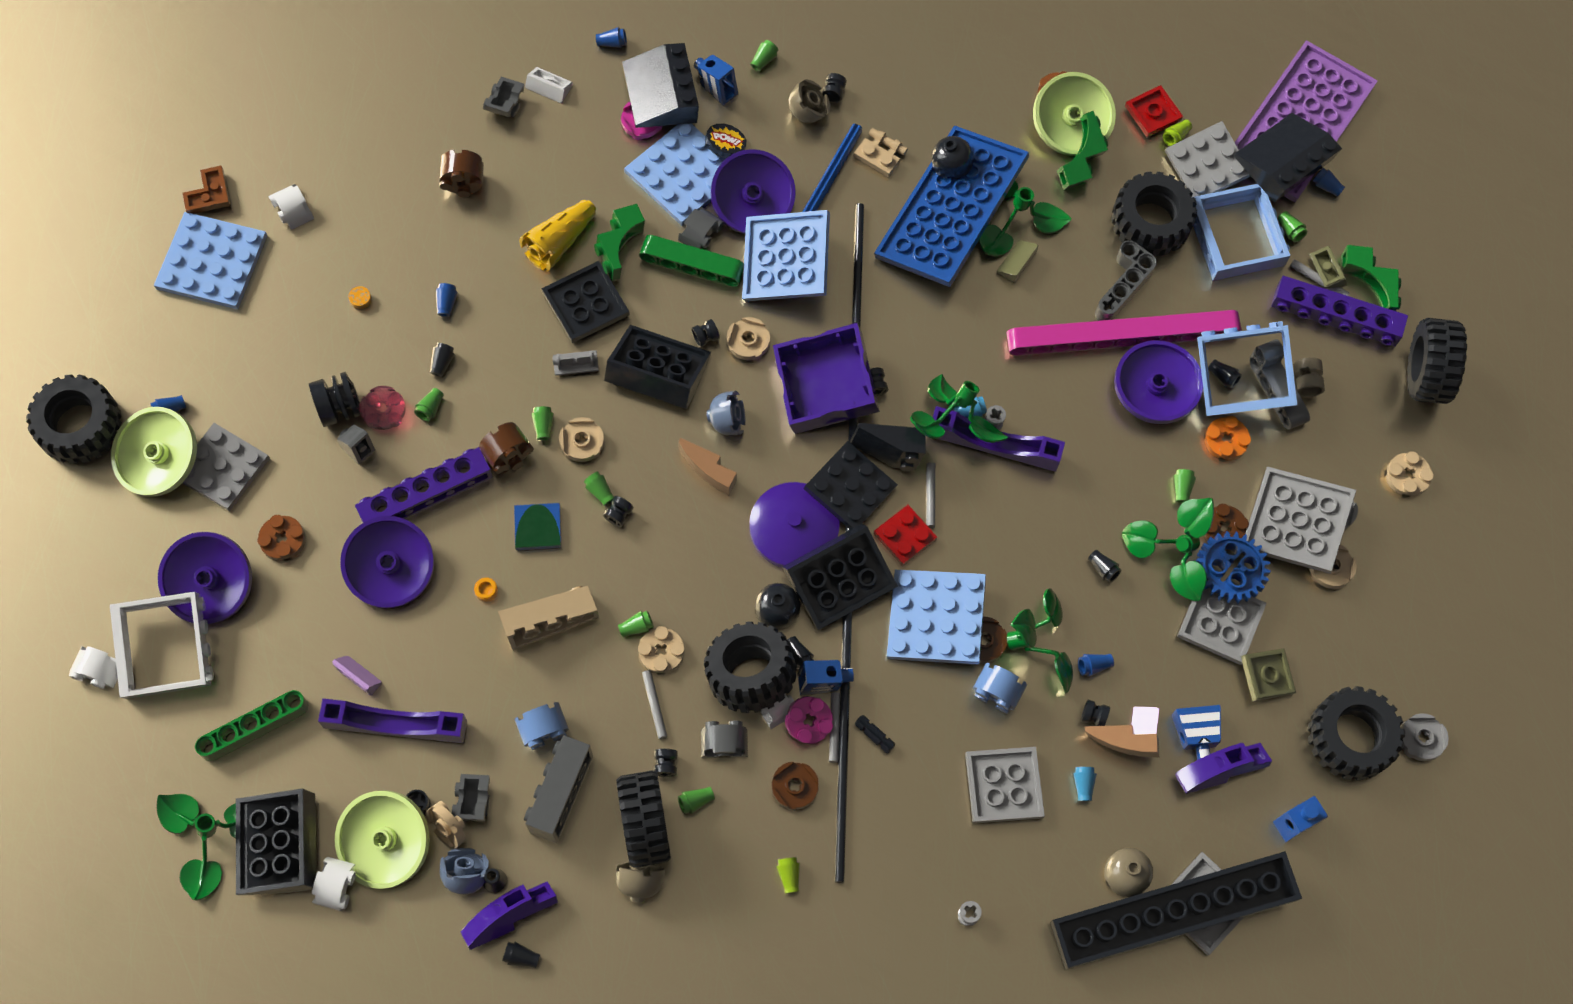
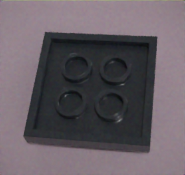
[541,261,630,343]
[803,441,898,530]

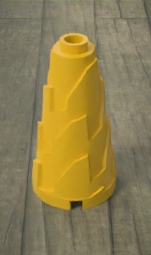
[519,200,596,271]

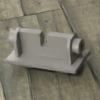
[553,350,599,376]

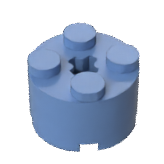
[973,663,1027,714]
[514,702,569,750]

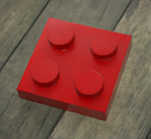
[1125,85,1183,137]
[873,505,937,567]

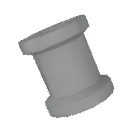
[985,405,1006,430]
[958,901,982,926]

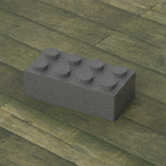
[524,735,593,844]

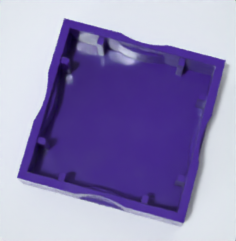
[773,323,880,434]

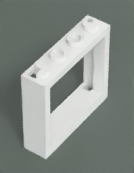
[110,592,214,699]

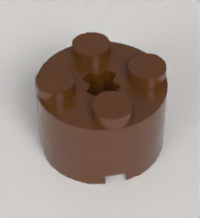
[439,150,484,198]
[479,422,534,474]

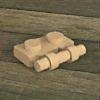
[853,128,908,178]

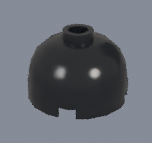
[932,136,974,179]
[755,583,801,629]

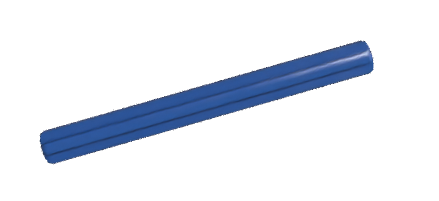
[802,123,862,212]

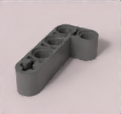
[1095,240,1157,321]
[1249,339,1310,430]

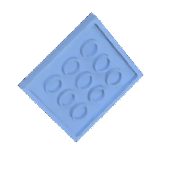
[624,123,726,226]
[742,210,830,301]
[154,212,268,310]
[887,570,986,665]

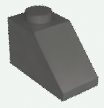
[337,424,375,464]

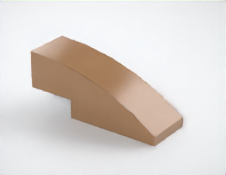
[678,438,737,495]
[1085,725,1160,758]

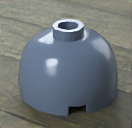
[707,390,746,436]
[440,848,489,895]

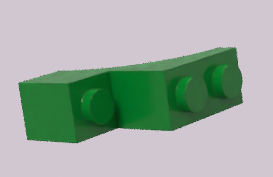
[1057,111,1108,190]
[594,204,645,281]
[1341,245,1401,311]

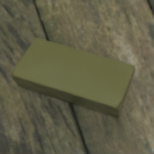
[997,240,1039,283]
[1309,246,1347,289]

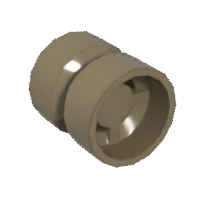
[1293,358,1325,397]

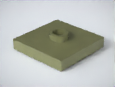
[1241,648,1296,701]

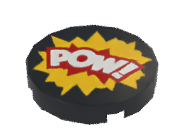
[705,123,747,158]

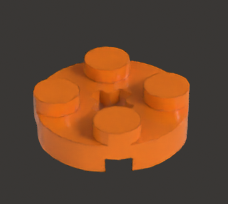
[1205,416,1251,461]

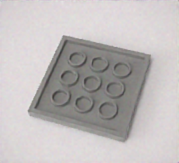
[1246,467,1356,574]

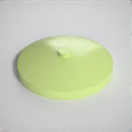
[1033,72,1116,156]
[111,407,197,497]
[335,790,430,889]

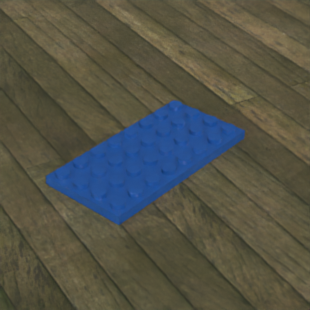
[874,125,1029,287]

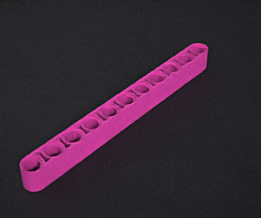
[1006,310,1242,356]

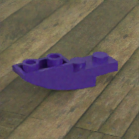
[1175,743,1272,794]
[461,881,558,950]

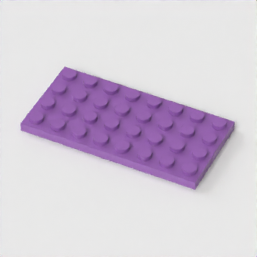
[1235,40,1377,203]

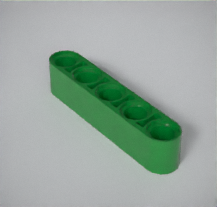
[639,235,744,287]
[195,690,309,761]

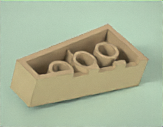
[498,586,599,650]

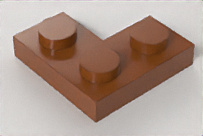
[183,165,231,214]

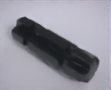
[855,715,895,753]

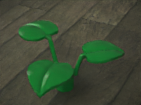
[978,181,1072,256]
[910,374,1008,443]
[1122,498,1214,601]
[1007,588,1073,694]
[157,794,236,901]

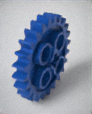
[1196,531,1271,604]

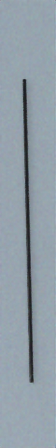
[835,203,864,883]

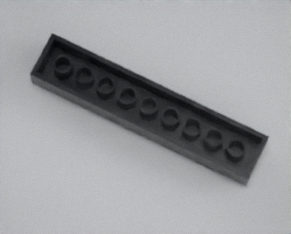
[1050,851,1302,970]

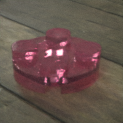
[360,386,406,430]

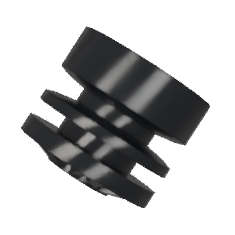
[309,372,361,427]

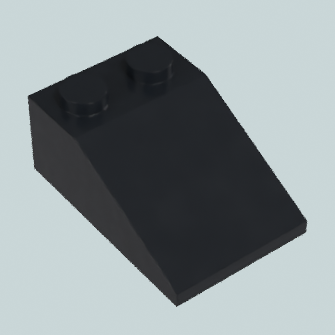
[850,423,926,471]

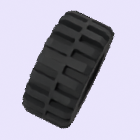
[1112,171,1197,256]
[1407,318,1467,404]
[26,374,122,464]
[704,622,797,713]
[1308,686,1405,781]
[616,770,671,868]

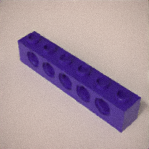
[1271,275,1408,347]
[355,447,493,523]

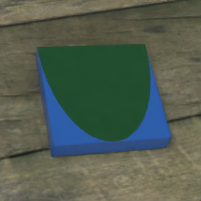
[514,503,561,550]

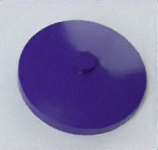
[710,149,796,234]
[1114,340,1203,424]
[750,482,840,568]
[340,516,434,608]
[158,532,252,624]

